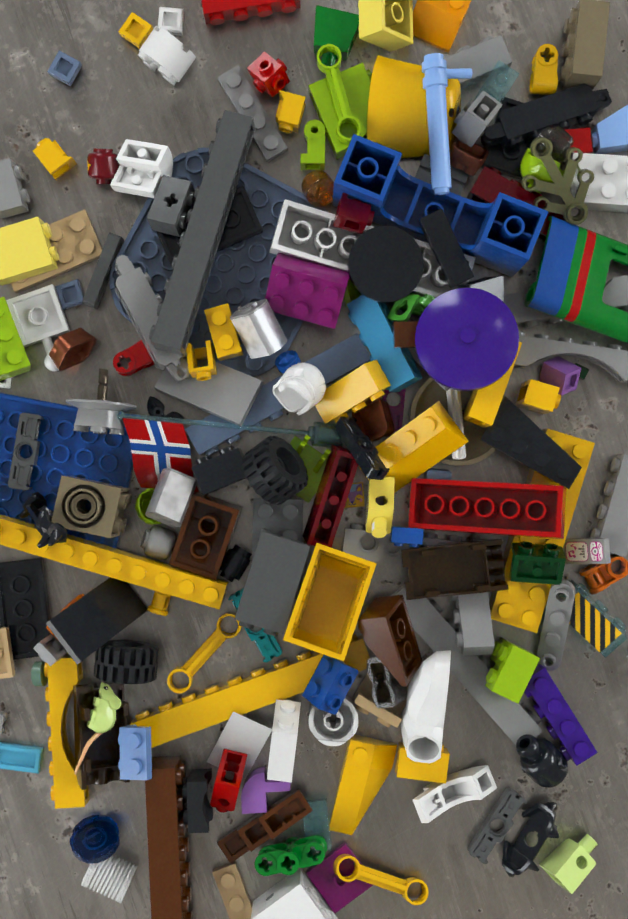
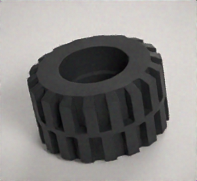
[242,436,308,505]
[94,640,159,684]

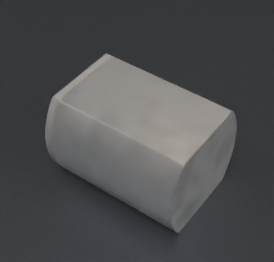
[230,299,287,359]
[145,468,198,527]

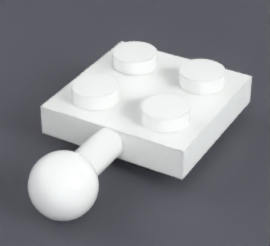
[6,284,70,371]

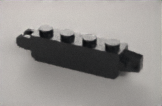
[480,84,612,149]

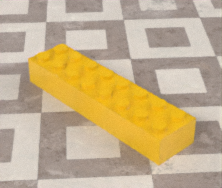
[489,428,595,633]

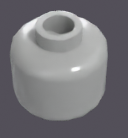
[140,525,176,560]

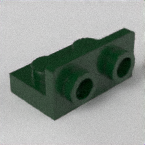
[509,541,566,585]

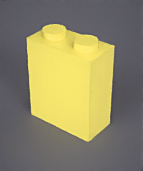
[0,216,59,286]

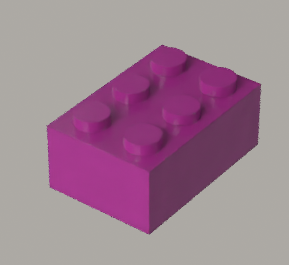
[265,252,349,329]

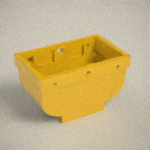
[283,543,377,662]

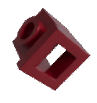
[333,192,374,234]

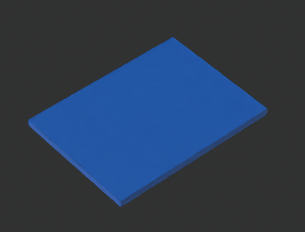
[0,393,133,549]

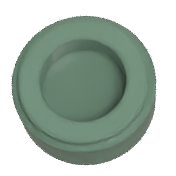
[31,661,48,686]

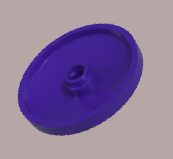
[415,288,519,391]

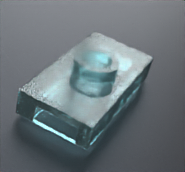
[303,798,332,852]

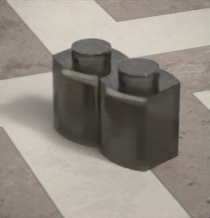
[367,655,407,708]

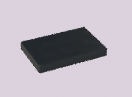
[481,96,540,182]

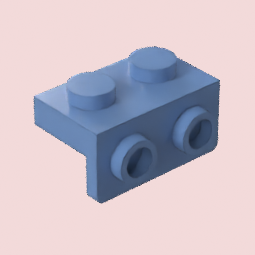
[118,724,152,780]

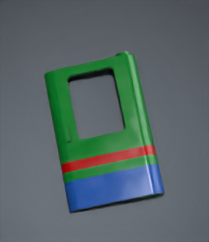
[524,215,628,343]

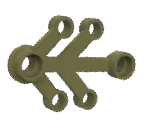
[521,137,594,225]

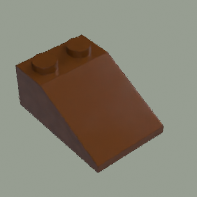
[169,491,242,581]
[358,595,423,686]

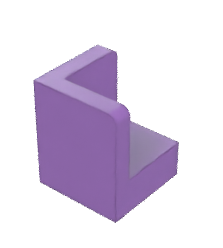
[539,356,581,396]

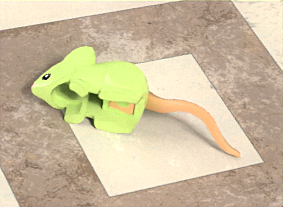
[74,681,121,775]

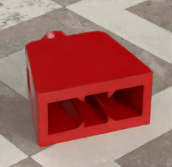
[210,749,248,813]

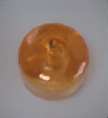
[301,170,334,207]

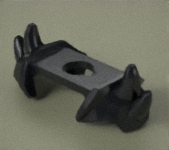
[20,492,68,548]
[502,802,559,878]

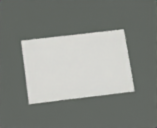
[207,711,272,779]

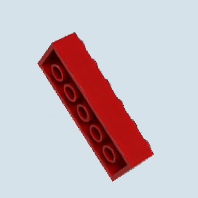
[408,478,566,539]

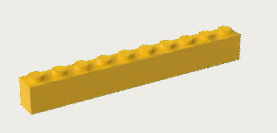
[0,514,229,610]
[130,634,373,748]

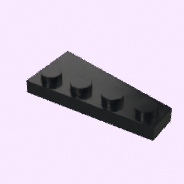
[480,396,582,490]

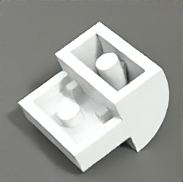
[110,139,173,198]

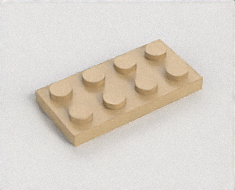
[11,209,103,293]

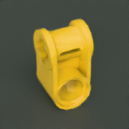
[529,44,558,95]

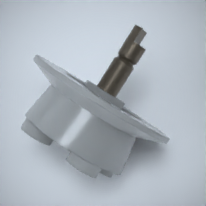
[66,368,137,435]

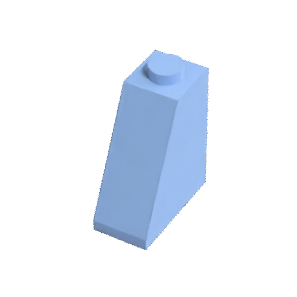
[591,105,628,154]

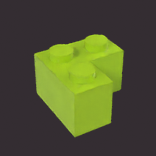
[485,637,540,704]

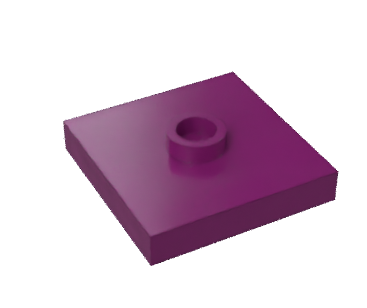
[306,842,373,913]

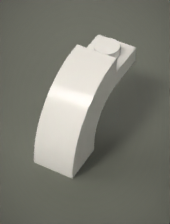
[412,765,497,823]

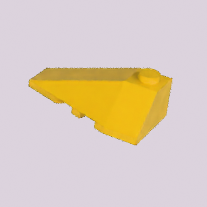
[328,734,397,835]

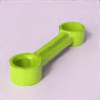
[317,44,361,145]

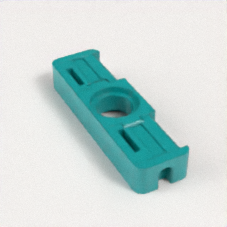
[228,588,283,663]

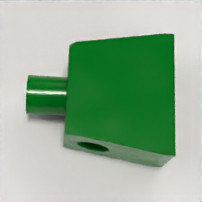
[314,5,359,66]

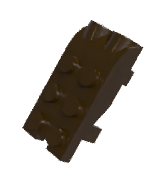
[401,539,509,600]
[73,682,130,790]

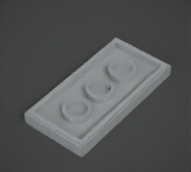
[154,352,263,427]

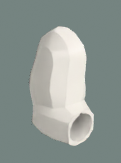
[401,650,451,764]

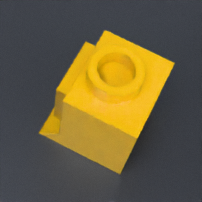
[275,90,306,134]
[32,138,77,180]
[186,340,217,381]

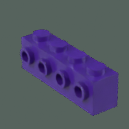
[524,664,598,766]

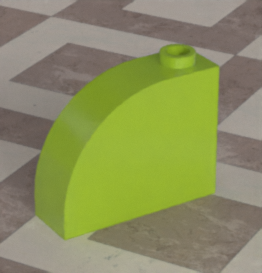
[308,63,372,160]

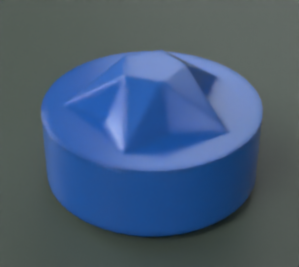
[275,350,301,373]

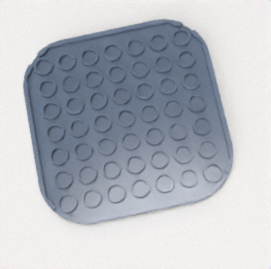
[109,148,328,377]

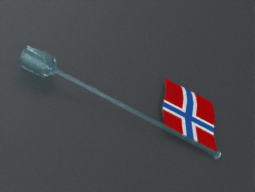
[117,410,343,492]

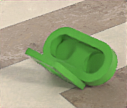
[387,293,435,322]

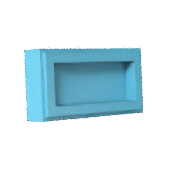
[0,742,44,774]

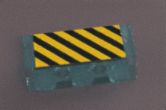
[558,580,627,658]

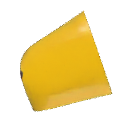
[367,55,461,158]

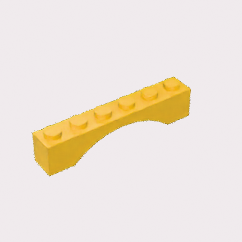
[44,654,90,809]

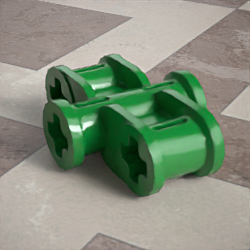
[254,835,328,876]

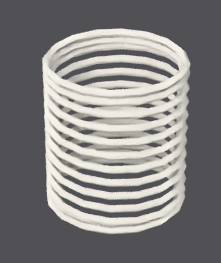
[81,854,138,903]

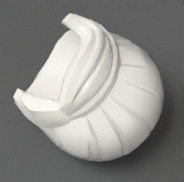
[272,363,326,415]

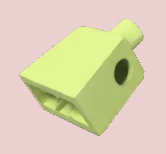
[539,834,598,894]

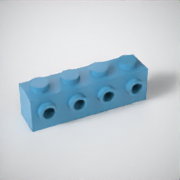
[347,295,423,392]

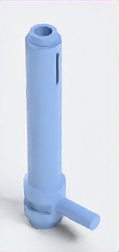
[421,53,472,195]

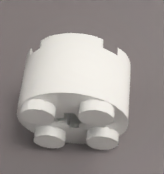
[138,26,196,86]
[308,695,359,746]

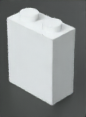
[267,699,301,783]

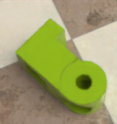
[300,119,325,170]

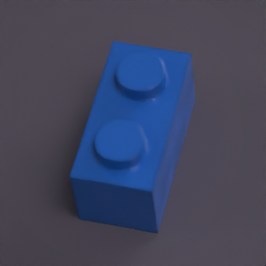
[390,527,424,548]

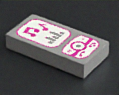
[563,538,611,564]

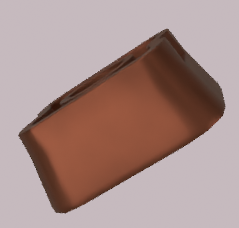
[450,137,489,176]
[49,328,97,371]
[352,398,395,442]

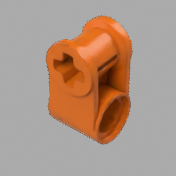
[579,554,628,595]

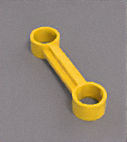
[167,612,242,693]
[333,854,429,905]

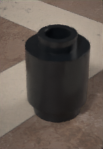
[220,544,252,582]

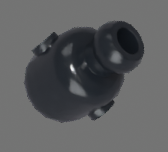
[516,734,568,788]

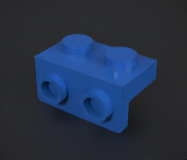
[302,655,359,715]

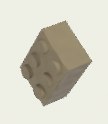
[559,0,610,91]

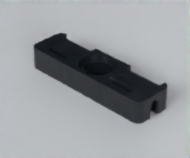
[334,416,390,480]

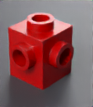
[247,51,290,98]

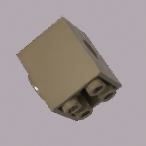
[51,475,132,538]

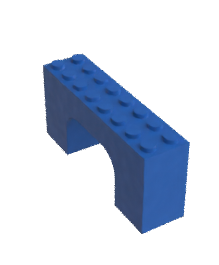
[332,134,548,277]

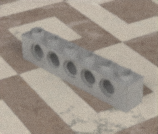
[342,523,486,565]

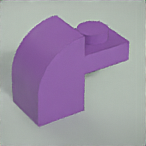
[241,766,291,814]

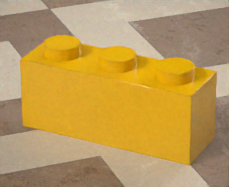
[315,359,391,424]

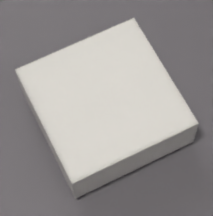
[158,7,184,36]

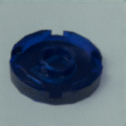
[70,815,121,864]

